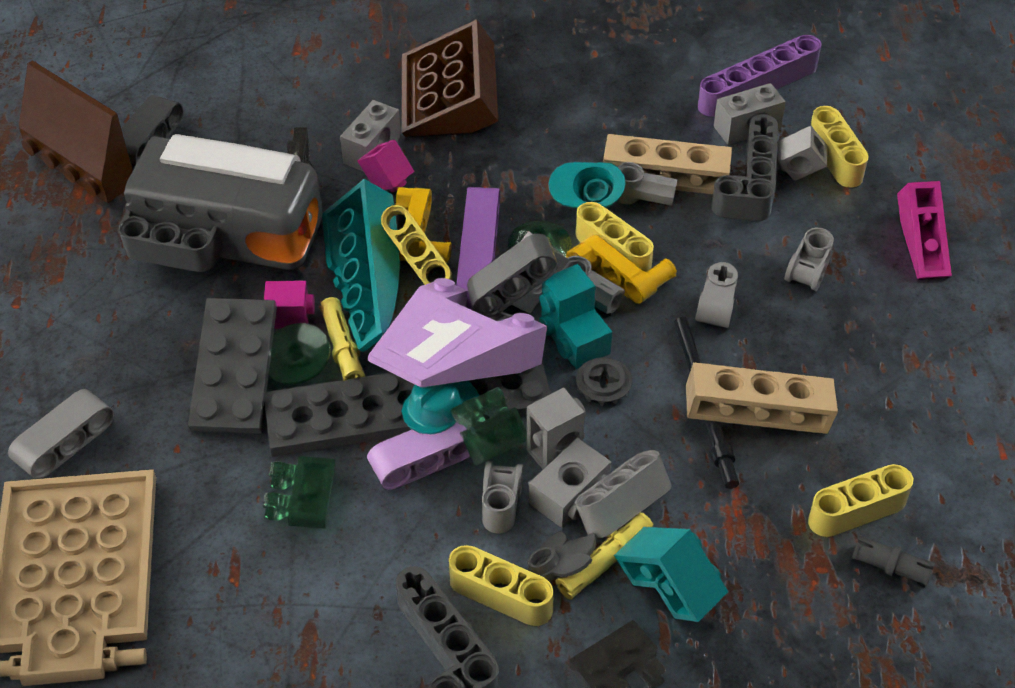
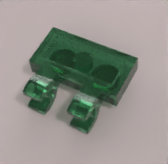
[451,387,527,466]
[263,456,336,529]

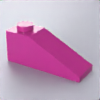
[897,181,952,279]

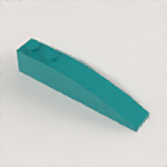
[322,179,400,352]

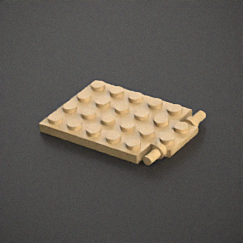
[0,469,156,686]

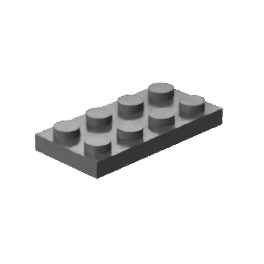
[188,298,277,434]

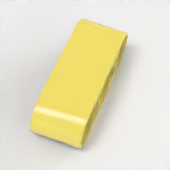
[811,106,869,188]
[576,202,654,272]
[381,205,453,285]
[808,464,913,537]
[449,545,553,626]

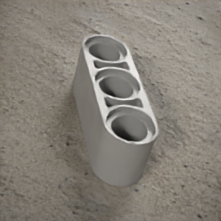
[8,389,114,479]
[575,450,672,539]

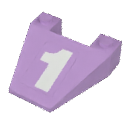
[368,278,547,387]

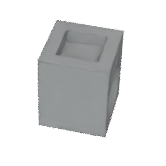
[777,126,827,181]

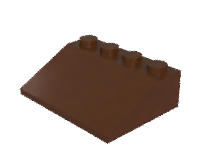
[402,19,498,137]
[19,60,133,203]

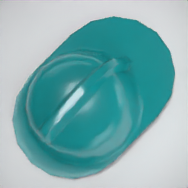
[548,162,626,209]
[401,381,479,435]

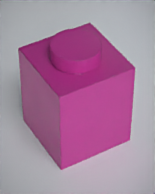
[357,139,414,192]
[264,281,315,329]

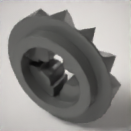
[576,357,632,406]

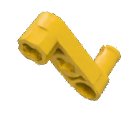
[395,187,452,263]
[566,235,677,304]

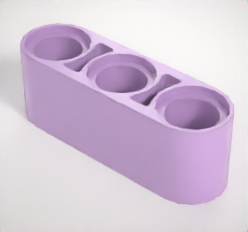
[367,419,478,490]

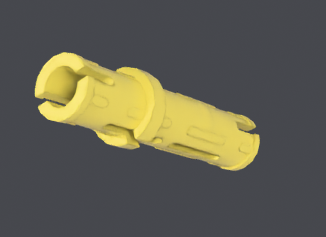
[319,297,365,381]
[555,512,654,600]

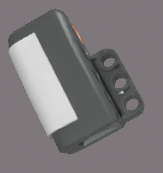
[118,134,323,272]

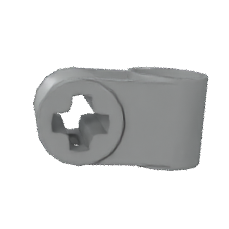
[784,227,834,291]
[695,262,738,328]
[482,461,524,534]

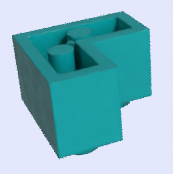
[539,264,612,369]
[614,527,728,622]

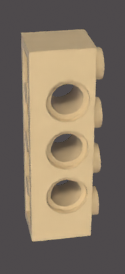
[603,134,732,194]
[686,362,838,434]

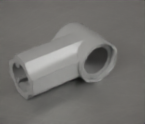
[618,162,678,206]
[563,256,625,315]

